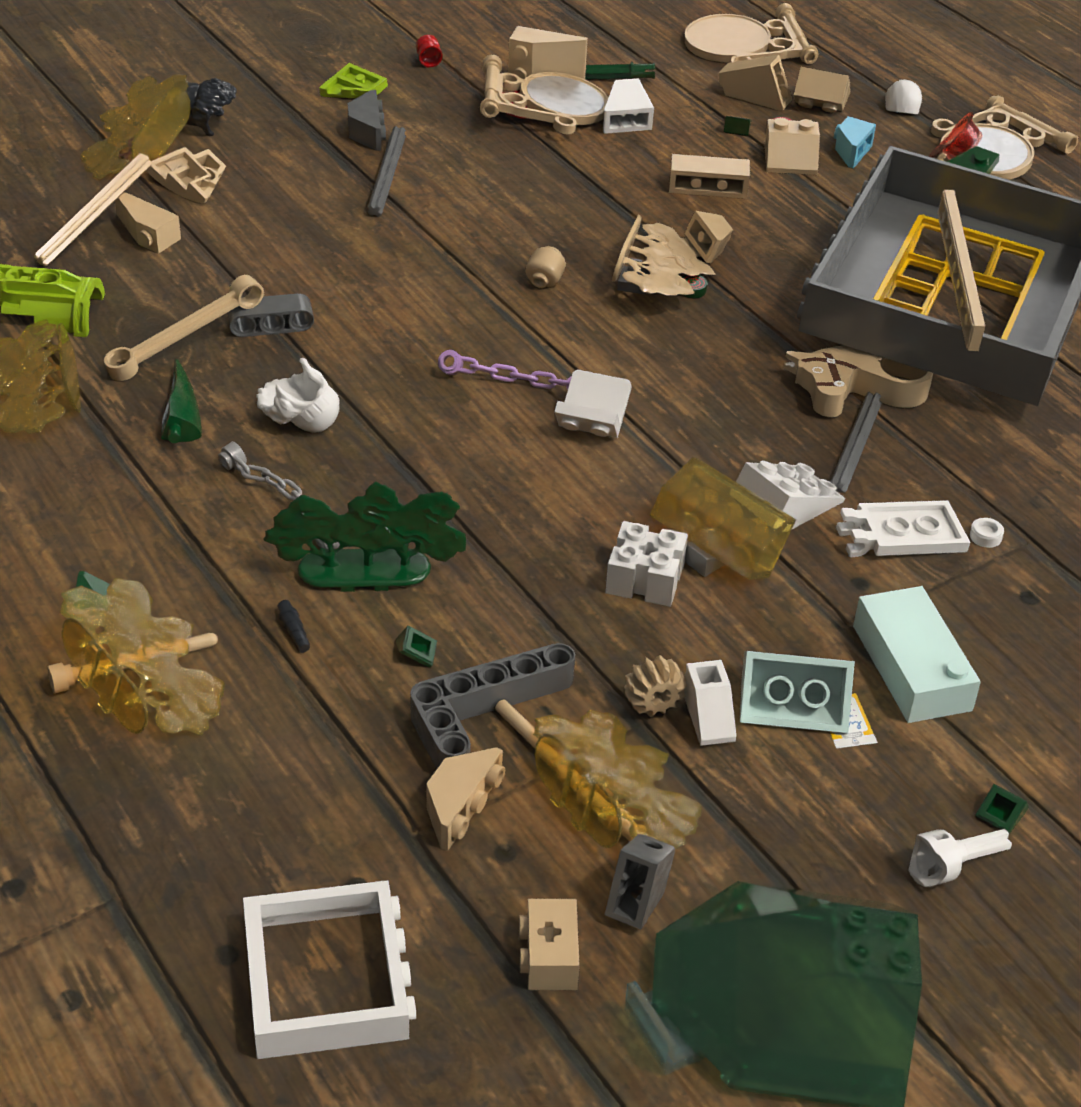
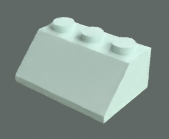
[740,651,855,733]

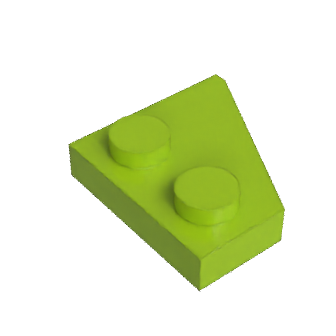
[319,63,388,98]

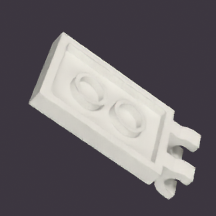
[836,500,970,557]

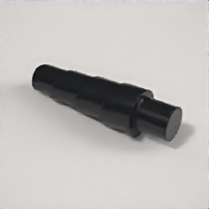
[277,600,310,653]

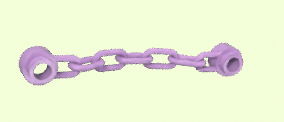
[438,350,572,390]

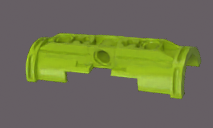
[0,264,105,337]

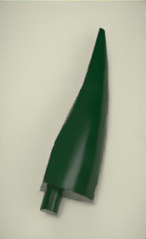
[161,358,202,443]

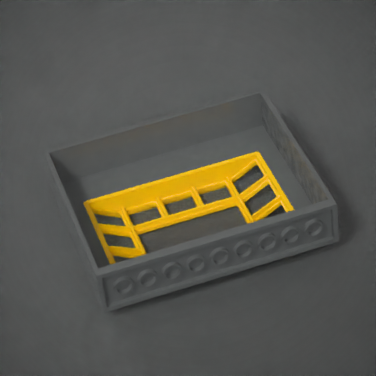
[797,146,1081,406]

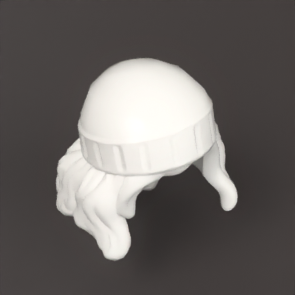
[256,358,340,433]

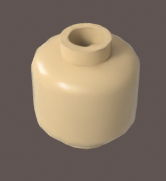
[525,246,566,288]

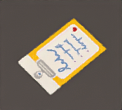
[829,693,878,749]

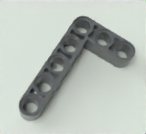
[410,643,575,770]

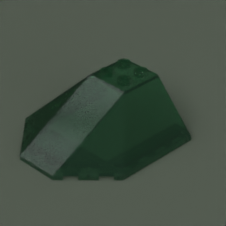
[651,881,922,1107]

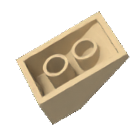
[508,26,588,79]

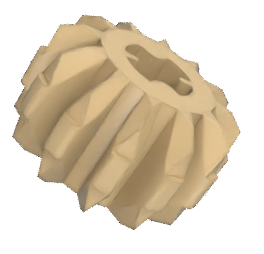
[624,655,687,717]

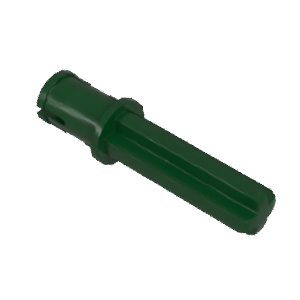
[585,61,655,79]

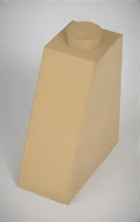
[718,55,792,111]

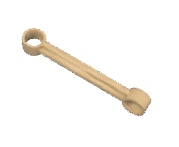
[104,275,264,381]

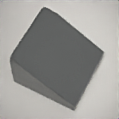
[685,542,728,577]

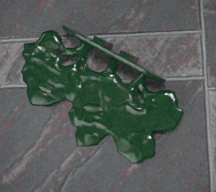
[263,481,466,592]

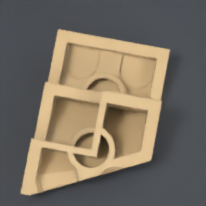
[146,147,226,203]

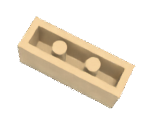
[669,154,750,199]

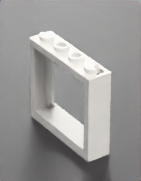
[243,880,416,1059]

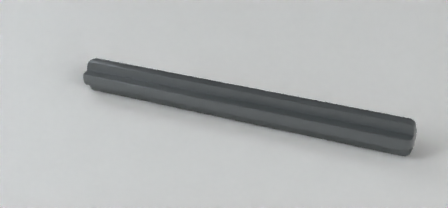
[368,126,406,217]
[830,391,882,493]

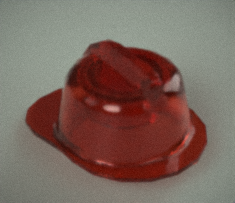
[929,112,983,158]

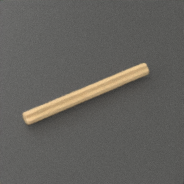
[34,153,151,266]

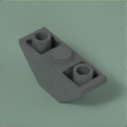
[347,90,386,151]

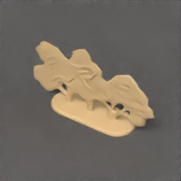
[612,215,715,296]

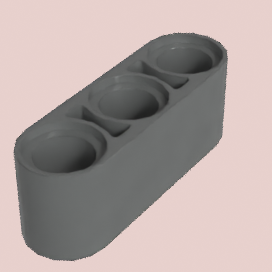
[227,294,314,337]

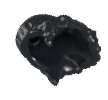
[168,78,237,136]

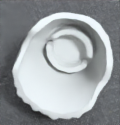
[885,79,922,114]

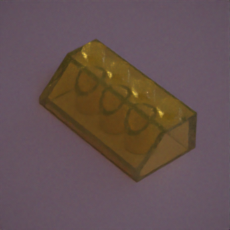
[650,457,796,580]

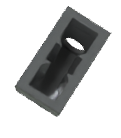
[605,834,675,930]

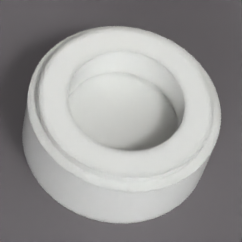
[970,518,1004,548]

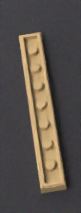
[937,189,985,351]

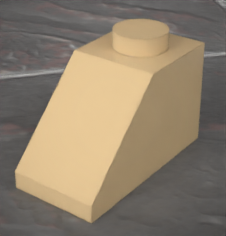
[685,211,733,264]

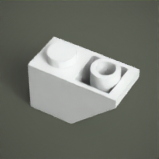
[684,660,736,746]

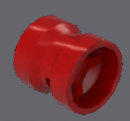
[416,35,443,68]

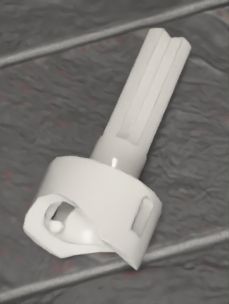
[909,829,1012,887]

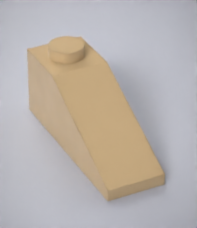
[115,192,181,254]

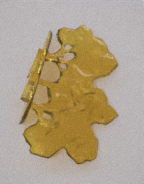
[60,578,225,735]
[533,710,702,849]

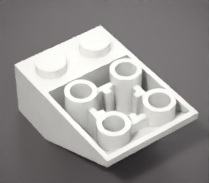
[729,461,845,530]

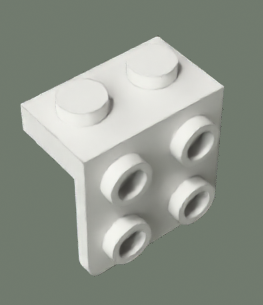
[555,370,632,438]

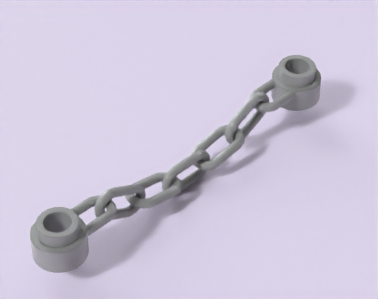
[218,441,340,549]

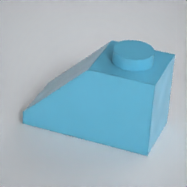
[834,116,876,168]

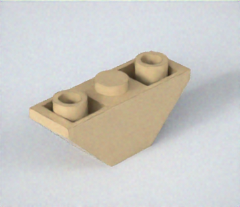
[426,748,505,851]

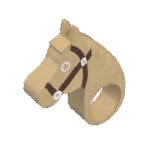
[784,345,933,417]

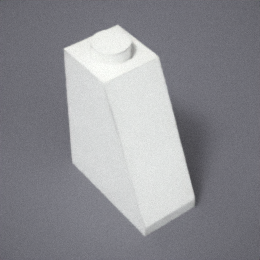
[603,78,654,134]

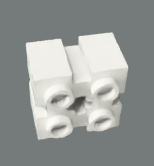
[606,521,688,607]

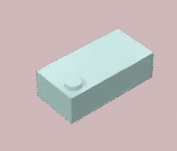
[853,586,981,723]

